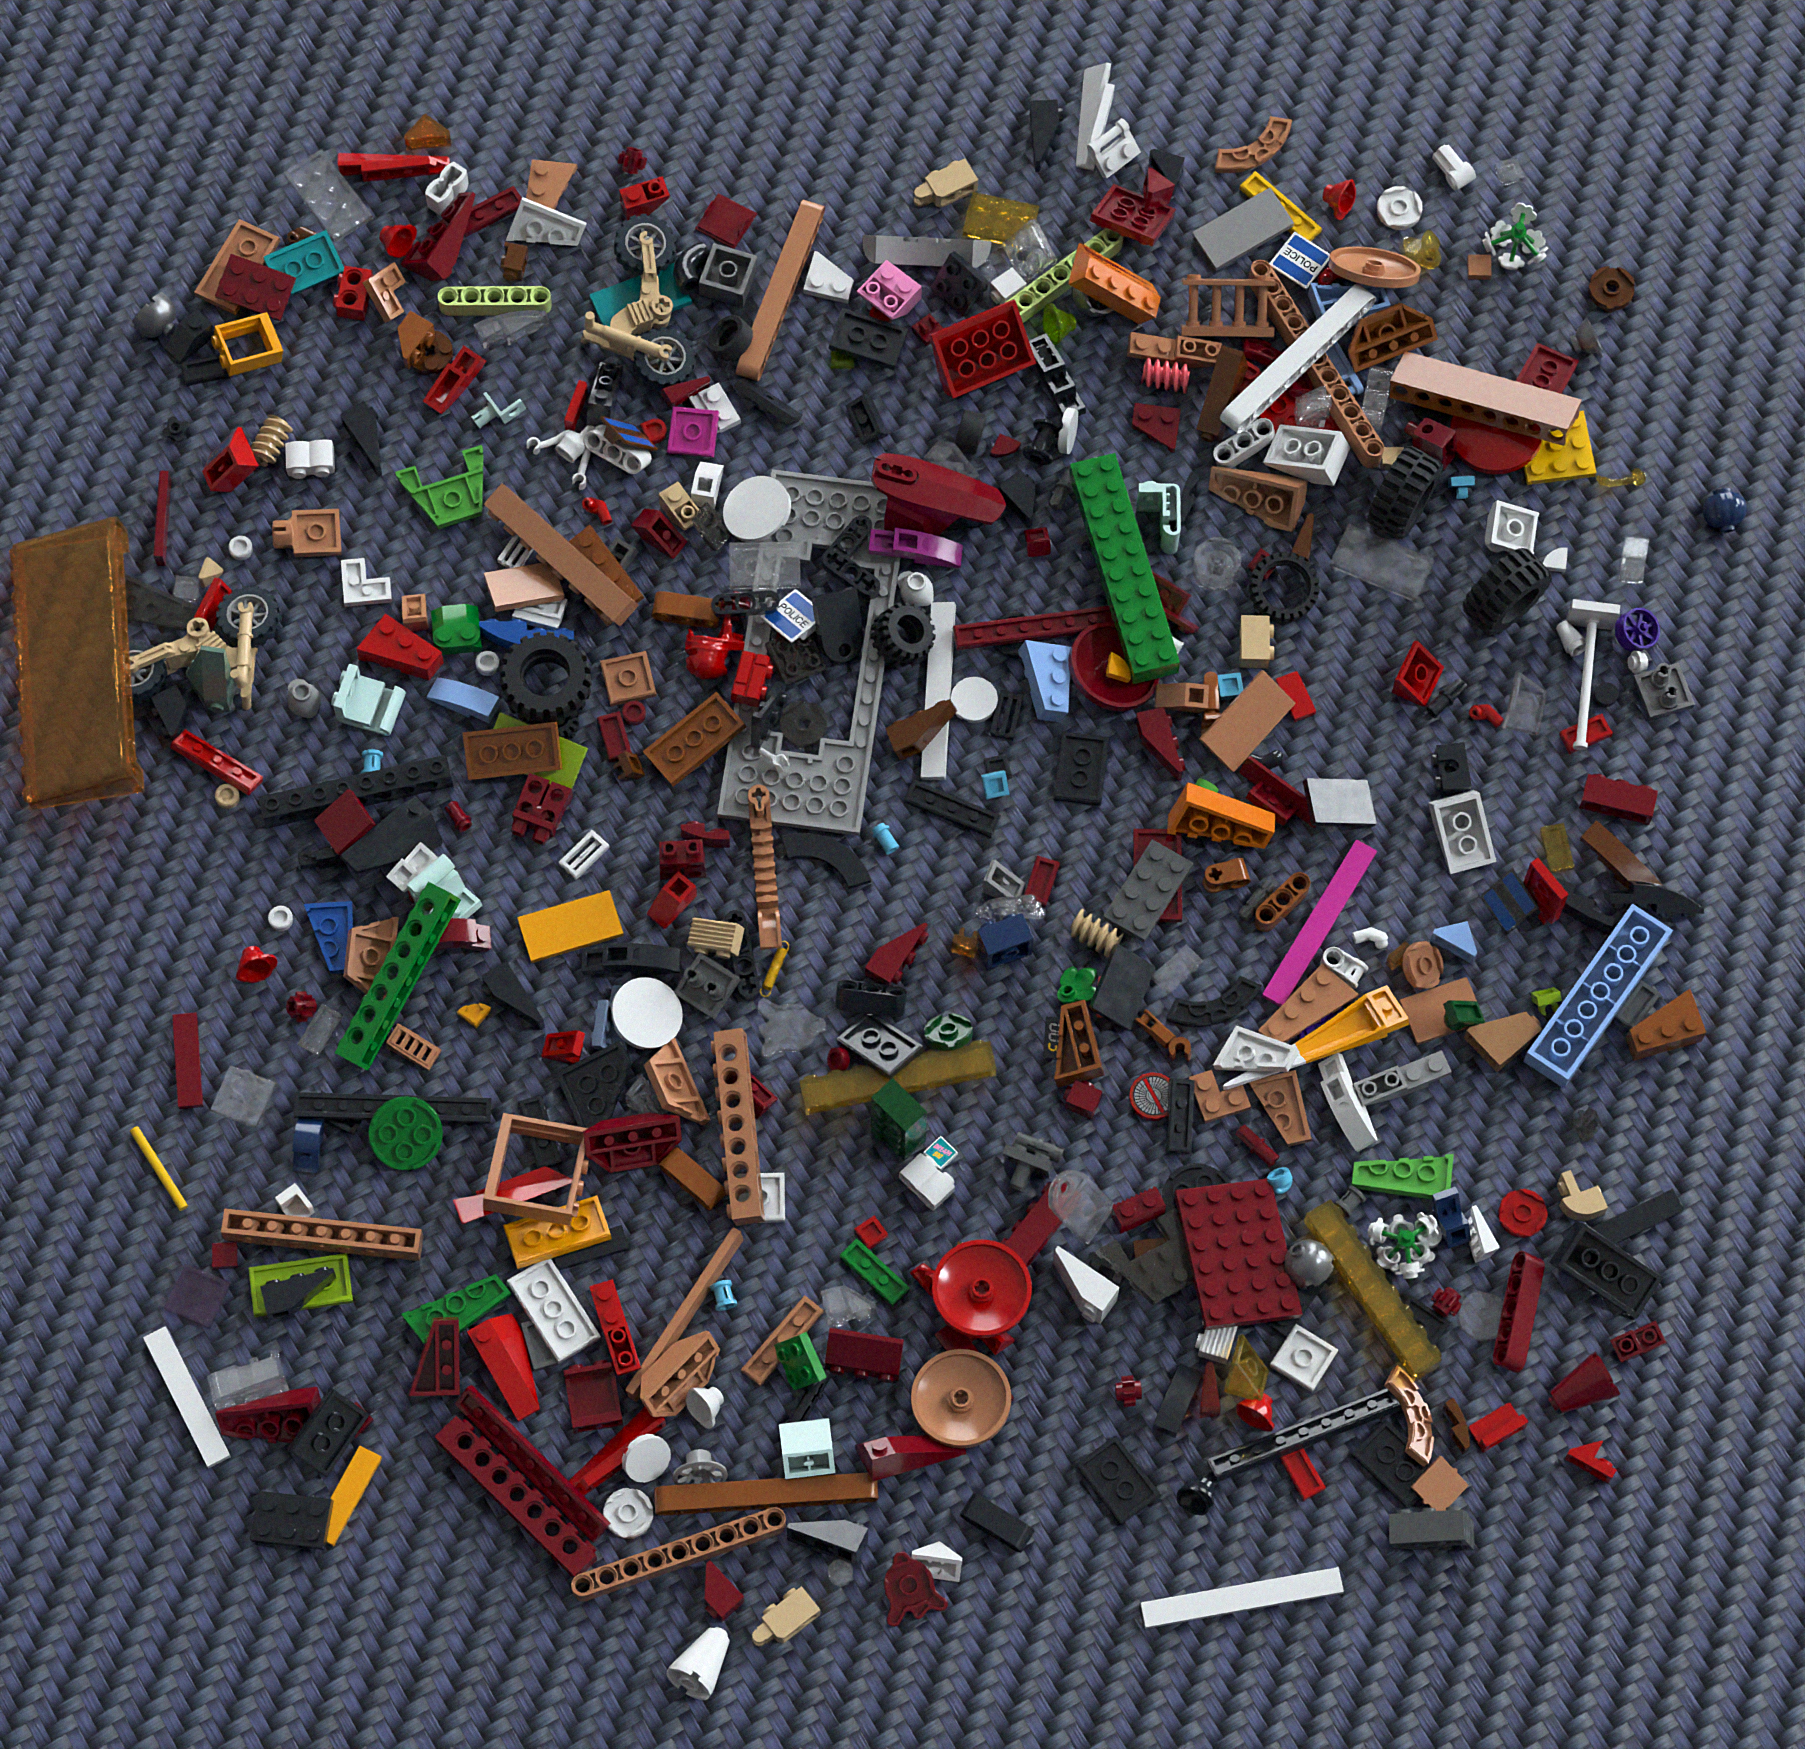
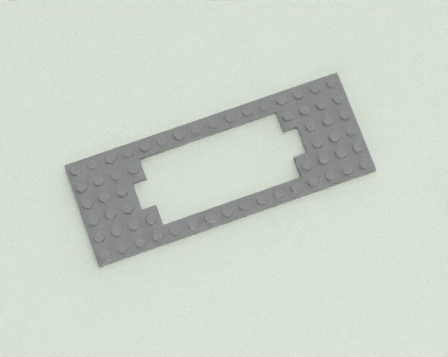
[717,469,901,836]

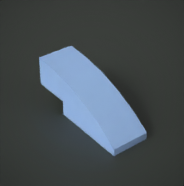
[427,677,500,724]

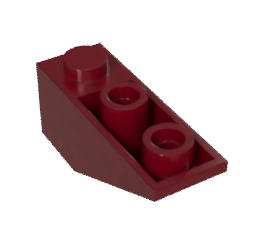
[1135,707,1185,780]
[865,923,929,985]

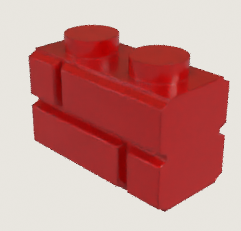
[731,651,774,708]

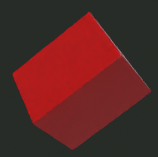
[1392,641,1444,706]

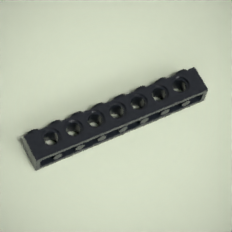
[258,755,453,829]

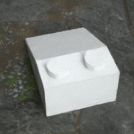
[1263,424,1350,486]
[1428,790,1496,874]
[1053,1246,1119,1324]

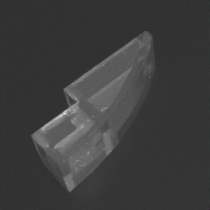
[473,310,549,349]

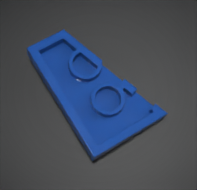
[304,901,353,974]

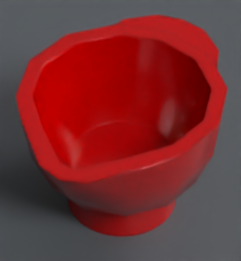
[1323,179,1356,220]
[379,224,417,258]
[236,946,278,983]
[1236,1392,1274,1432]

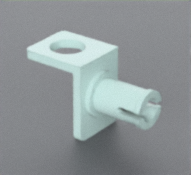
[471,392,526,428]

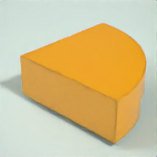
[1106,653,1131,683]
[457,1003,491,1028]

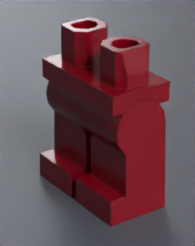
[511,773,573,846]
[659,840,706,880]

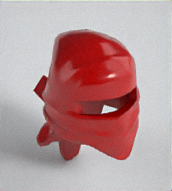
[685,617,745,679]

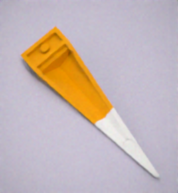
[1223,985,1409,1090]

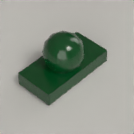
[1443,1000,1485,1031]

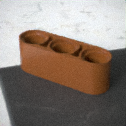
[651,591,722,629]
[1254,872,1311,932]
[659,1147,726,1211]

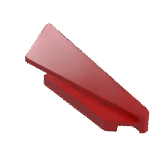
[338,153,450,182]

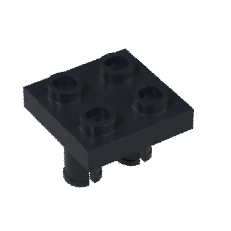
[930,251,989,316]

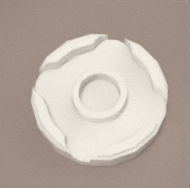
[1377,186,1422,230]
[1058,408,1078,454]
[951,677,998,723]
[622,1434,671,1482]
[603,1488,653,1539]

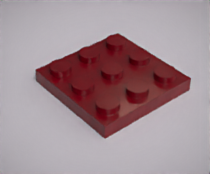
[1089,184,1176,247]

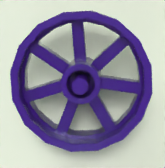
[1614,608,1660,652]

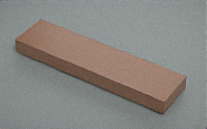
[741,1295,824,1387]

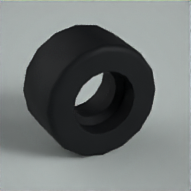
[954,410,986,455]

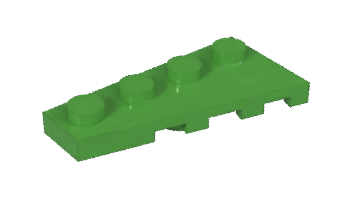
[1351,1154,1454,1200]

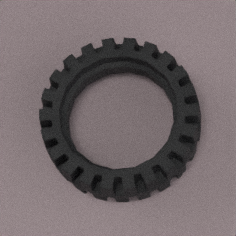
[1248,551,1320,623]

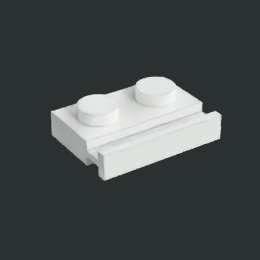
[689,383,741,433]
[512,599,568,630]

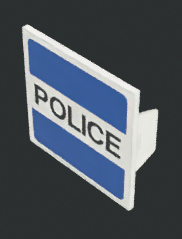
[1269,232,1330,289]
[760,589,816,643]

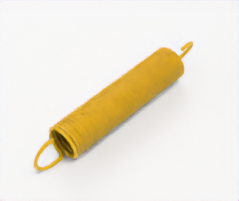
[760,941,789,997]

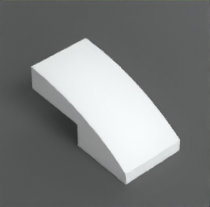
[386,842,438,893]

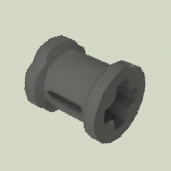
[1333,1185,1366,1218]

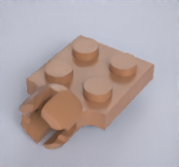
[272,509,341,557]

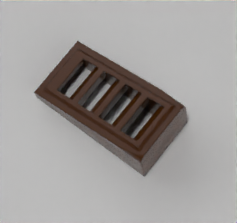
[1291,513,1314,562]

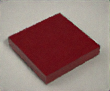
[314,789,376,856]

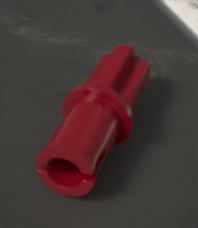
[1236,1125,1280,1168]

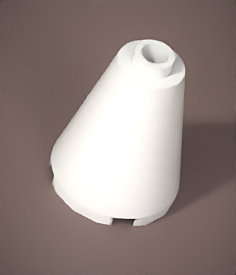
[666,1627,730,1700]

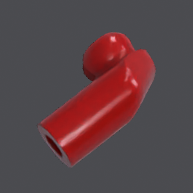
[1317,267,1347,285]
[582,497,612,526]
[1469,704,1504,728]

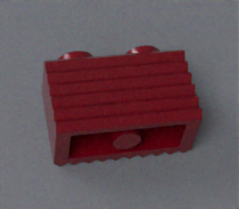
[1111,1186,1166,1234]

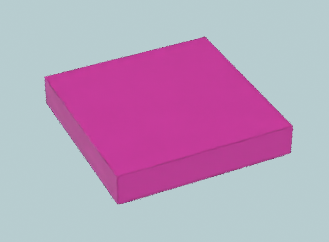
[667,406,720,458]

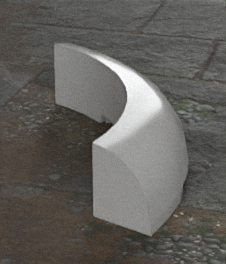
[862,235,991,268]

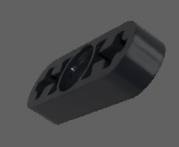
[711,590,780,618]

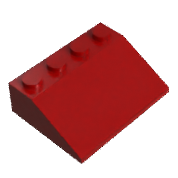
[930,299,1036,399]

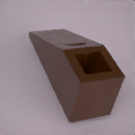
[885,699,957,761]

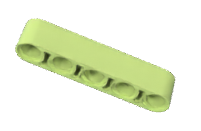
[438,286,552,316]

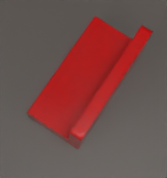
[1468,1403,1528,1453]

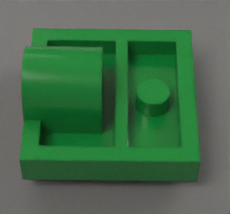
[774,1332,827,1390]

